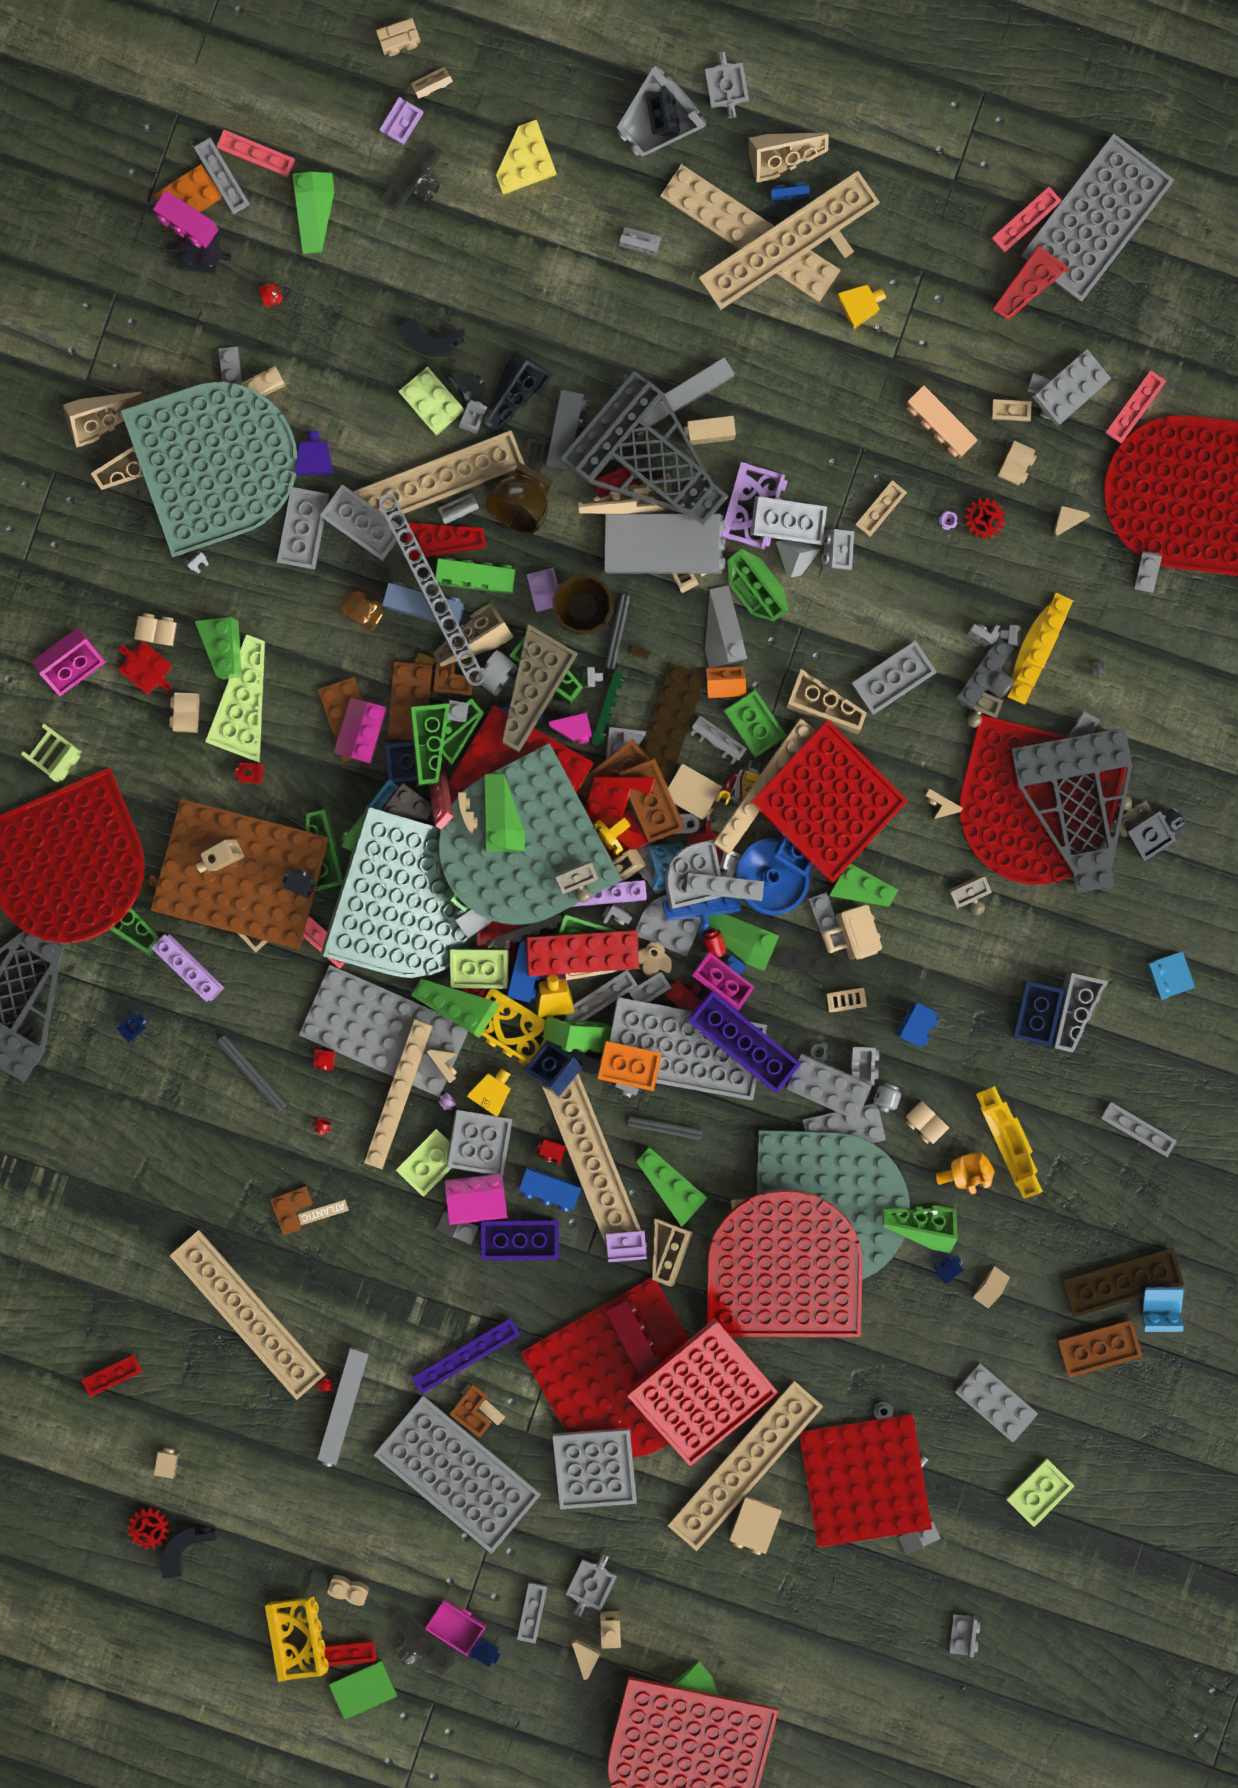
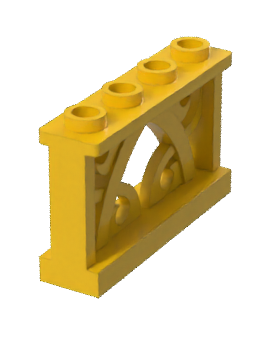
[482,988,547,1067]
[265,1596,328,1682]

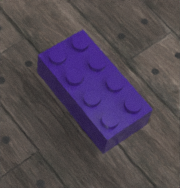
[481,1219,559,1260]

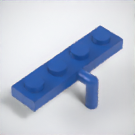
[662,897,741,934]

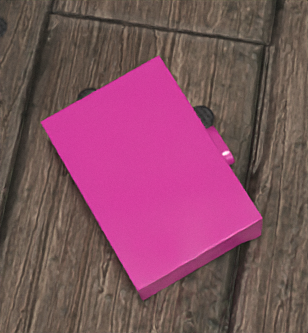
[425,1598,486,1656]

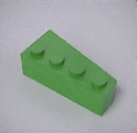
[636,1146,707,1227]

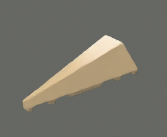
[578,473,675,514]

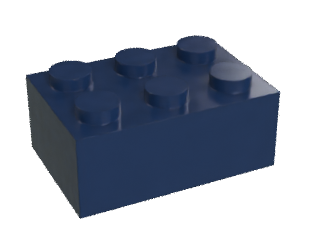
[1012,981,1064,1046]

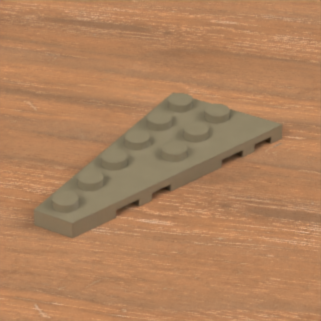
[502,624,578,753]

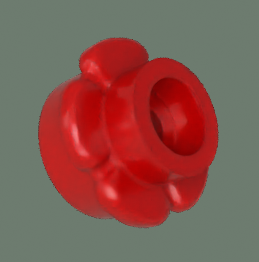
[313,1118,331,1135]
[316,1379,335,1391]

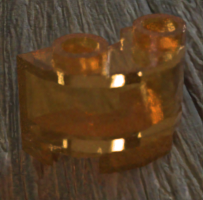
[341,590,385,631]

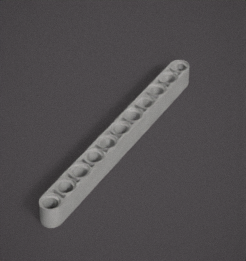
[379,494,484,686]

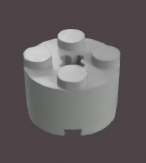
[475,650,519,697]

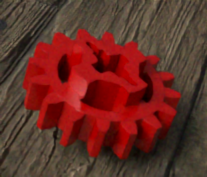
[964,498,1006,540]
[127,1507,170,1550]

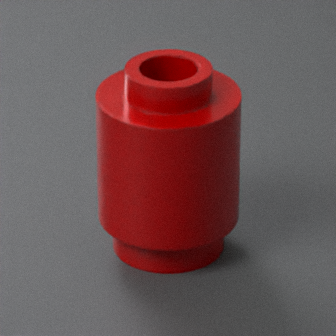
[702,928,726,958]

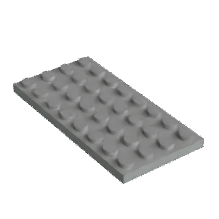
[1020,134,1174,302]
[299,965,468,1097]
[609,997,767,1100]
[374,1395,541,1554]

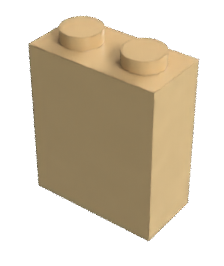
[684,416,736,445]
[668,764,722,820]
[729,1495,782,1555]

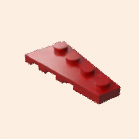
[992,245,1069,320]
[406,522,487,560]

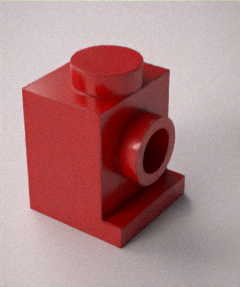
[235,763,264,784]
[313,1049,336,1070]
[536,1139,566,1165]

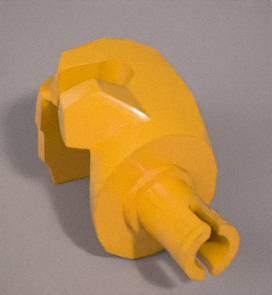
[936,1151,995,1195]

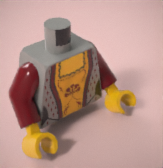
[717,760,761,805]

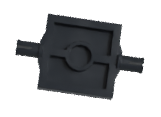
[166,235,232,275]

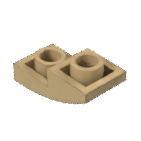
[458,792,478,834]

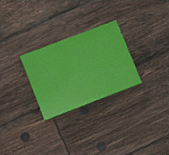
[723,690,787,758]
[329,1660,397,1720]

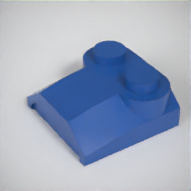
[773,835,812,878]

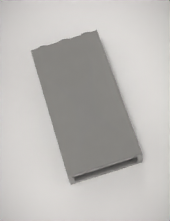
[605,514,726,574]

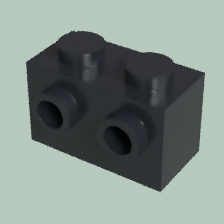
[646,92,680,136]
[282,869,317,899]

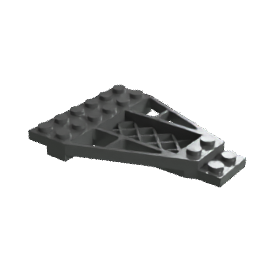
[560,371,728,526]
[1011,728,1132,893]
[0,931,66,1082]

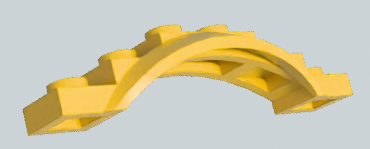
[1007,593,1073,705]
[976,1086,1042,1199]

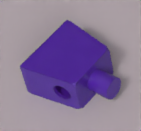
[296,431,334,475]

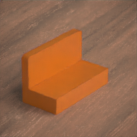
[706,666,746,698]

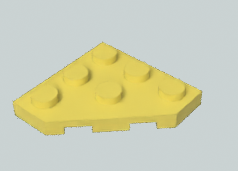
[496,120,557,195]

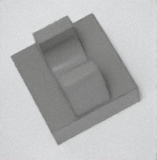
[183,549,209,573]
[1000,625,1021,647]
[581,667,603,688]

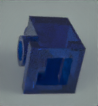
[116,1013,148,1043]
[932,1255,964,1284]
[469,1637,500,1667]

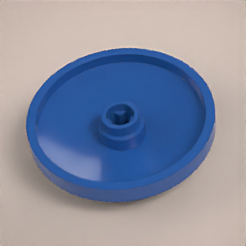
[735,838,810,915]

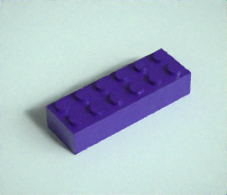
[685,990,801,1094]

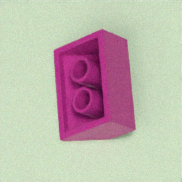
[32,627,106,697]
[334,698,387,764]
[549,713,592,745]
[691,952,755,1011]
[445,1174,507,1225]

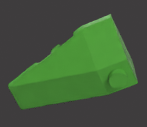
[485,774,525,852]

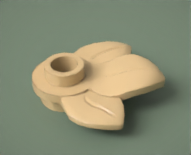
[638,942,672,977]

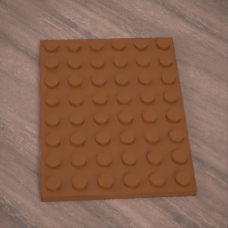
[151,799,330,950]

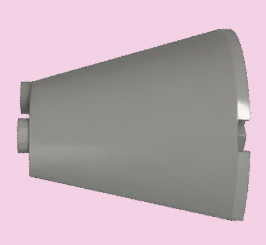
[617,66,706,157]

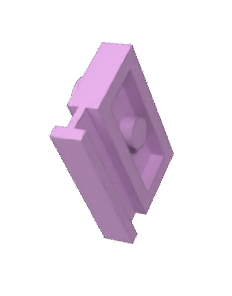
[380,97,423,145]
[527,568,558,612]
[606,1230,647,1262]

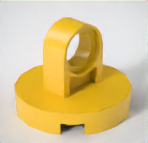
[593,818,631,855]

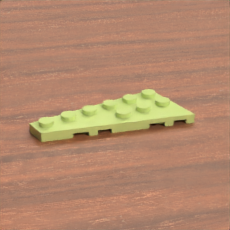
[205,634,265,763]

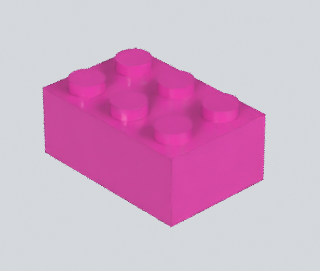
[153,191,218,249]

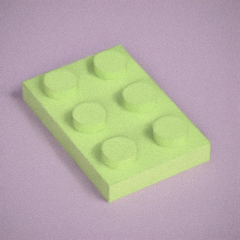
[399,367,465,436]
[450,949,509,989]
[396,1129,451,1197]
[1006,1458,1074,1527]

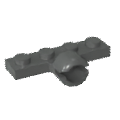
[956,637,1014,710]

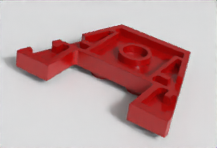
[585,777,656,849]

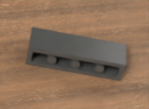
[546,390,587,472]

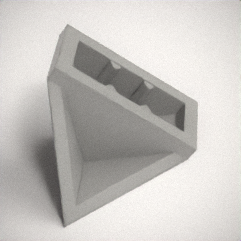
[776,540,821,579]

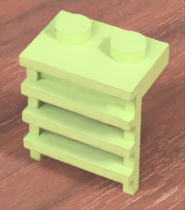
[21,724,82,782]

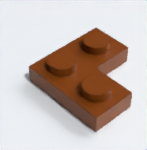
[433,659,474,696]
[270,1186,313,1236]
[449,1383,492,1438]

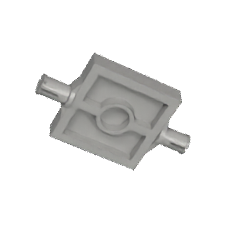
[705,52,749,118]
[566,1554,617,1617]

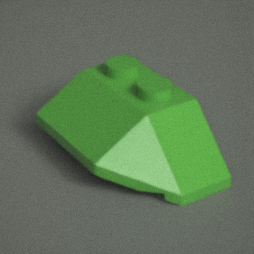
[727,549,788,622]

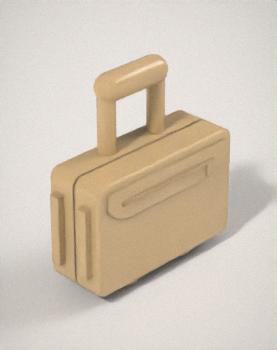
[822,905,882,960]

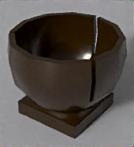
[486,462,553,534]
[552,574,614,635]

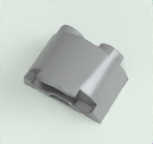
[851,1047,879,1085]

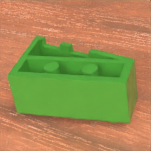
[195,617,242,679]
[828,864,898,907]
[543,1016,611,1053]

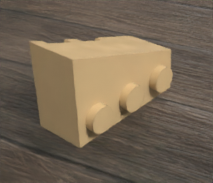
[653,1218,693,1287]

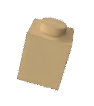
[154,1448,179,1479]

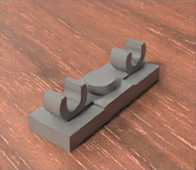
[691,716,747,764]

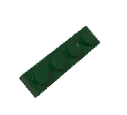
[591,670,625,747]

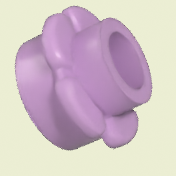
[939,511,957,530]
[439,1092,456,1110]

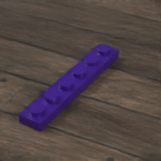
[412,1318,521,1394]

